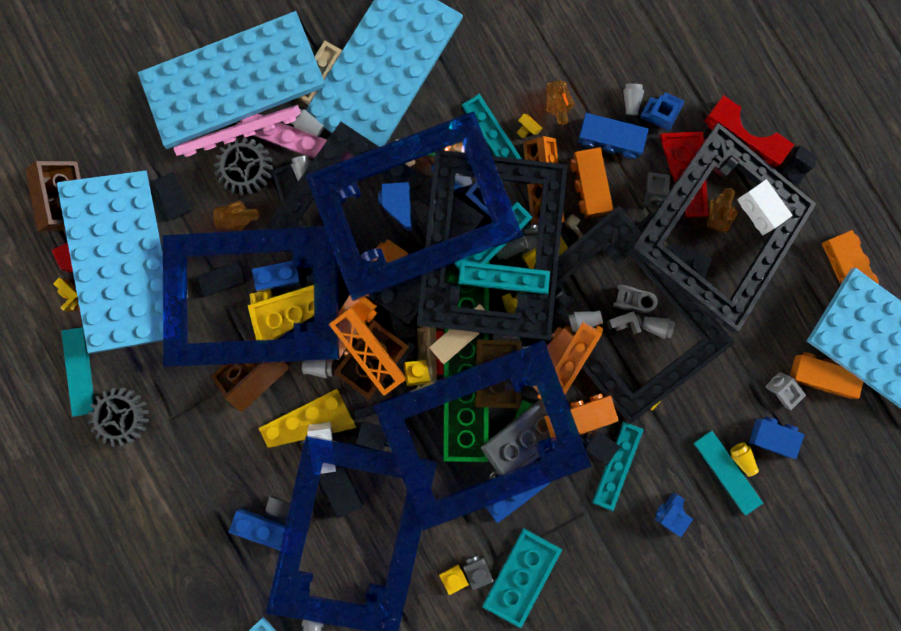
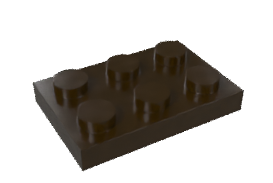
[475,340,521,408]

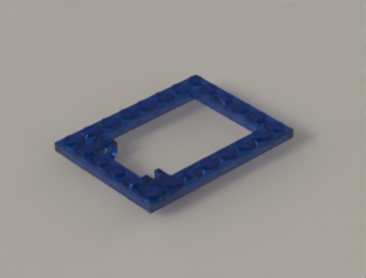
[306,111,523,301]
[162,226,340,367]
[374,340,592,531]
[266,435,437,631]

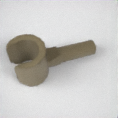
[565,214,583,239]

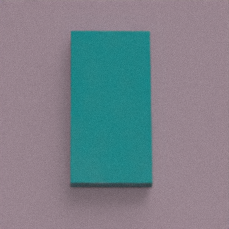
[482,528,562,628]

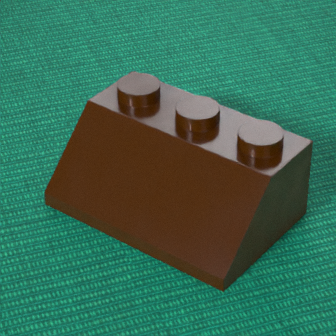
[25,161,81,232]
[334,320,409,400]
[211,336,290,413]

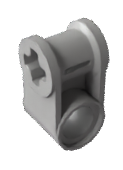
[613,285,657,313]

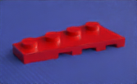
[659,132,708,218]

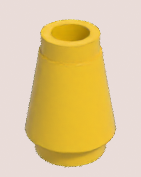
[730,443,759,477]

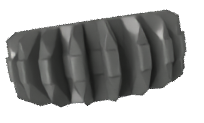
[214,138,273,196]
[87,388,149,447]

